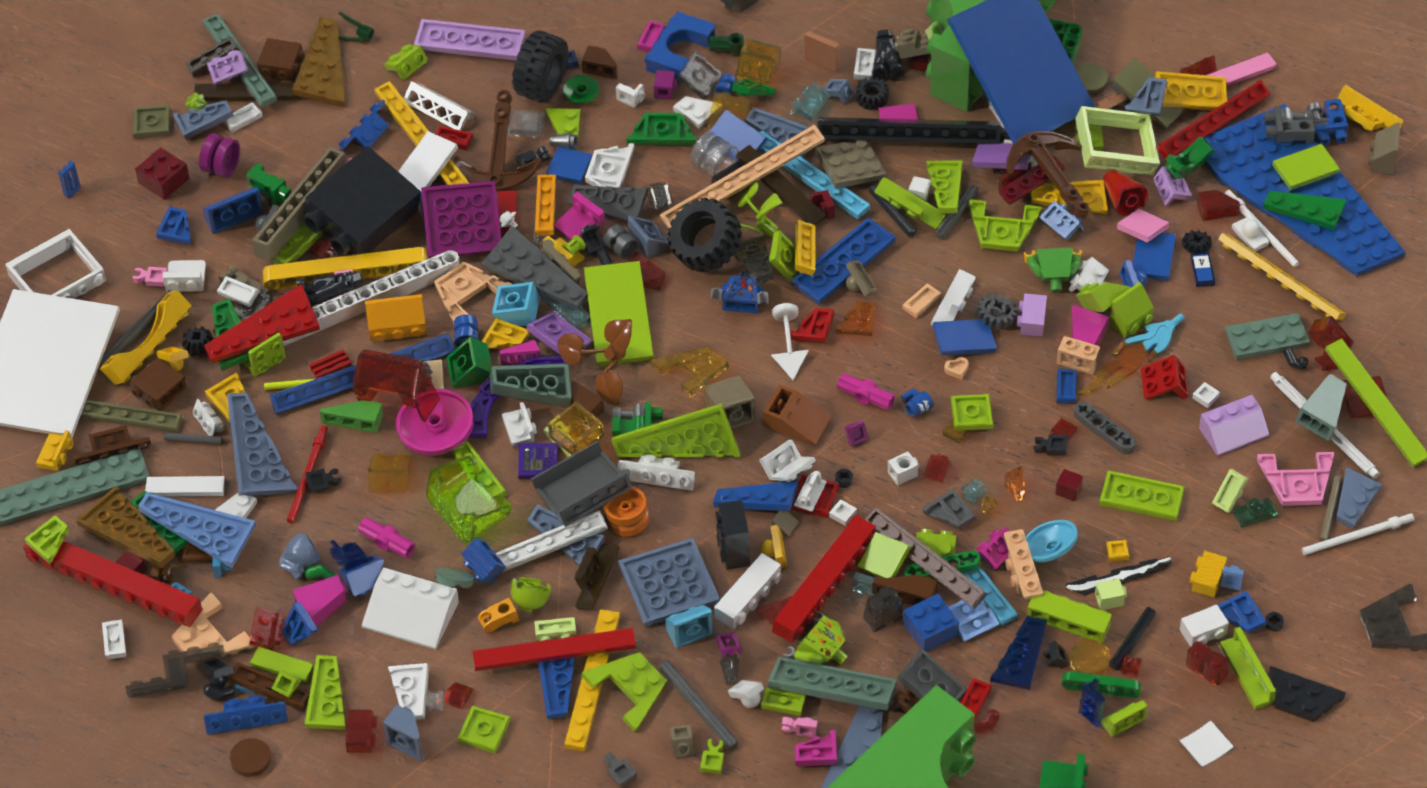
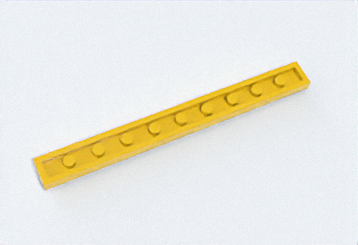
[374,81,469,185]

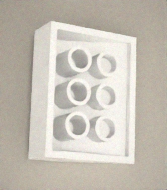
[362,567,459,650]

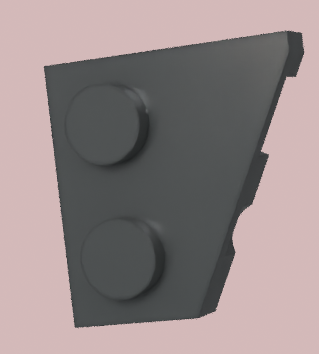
[922,489,976,530]

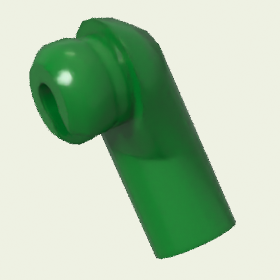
[305,564,335,580]

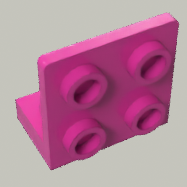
[554,192,605,240]

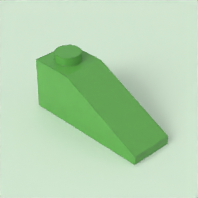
[320,400,383,433]

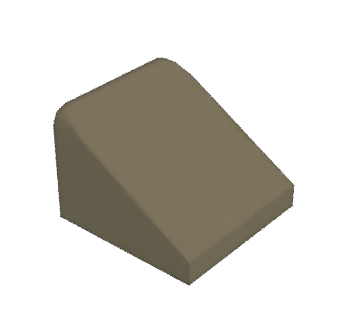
[772,511,799,537]

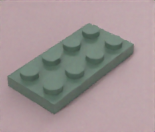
[1225,313,1310,360]

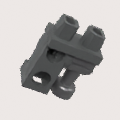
[1264,106,1315,144]

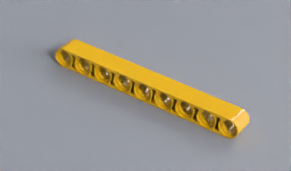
[262,247,428,290]

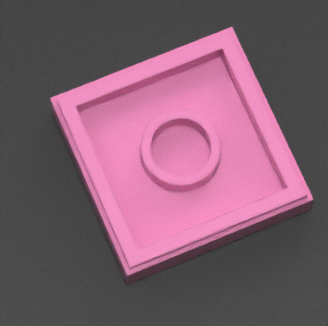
[1117,209,1169,243]

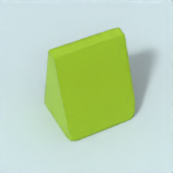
[271,670,301,698]

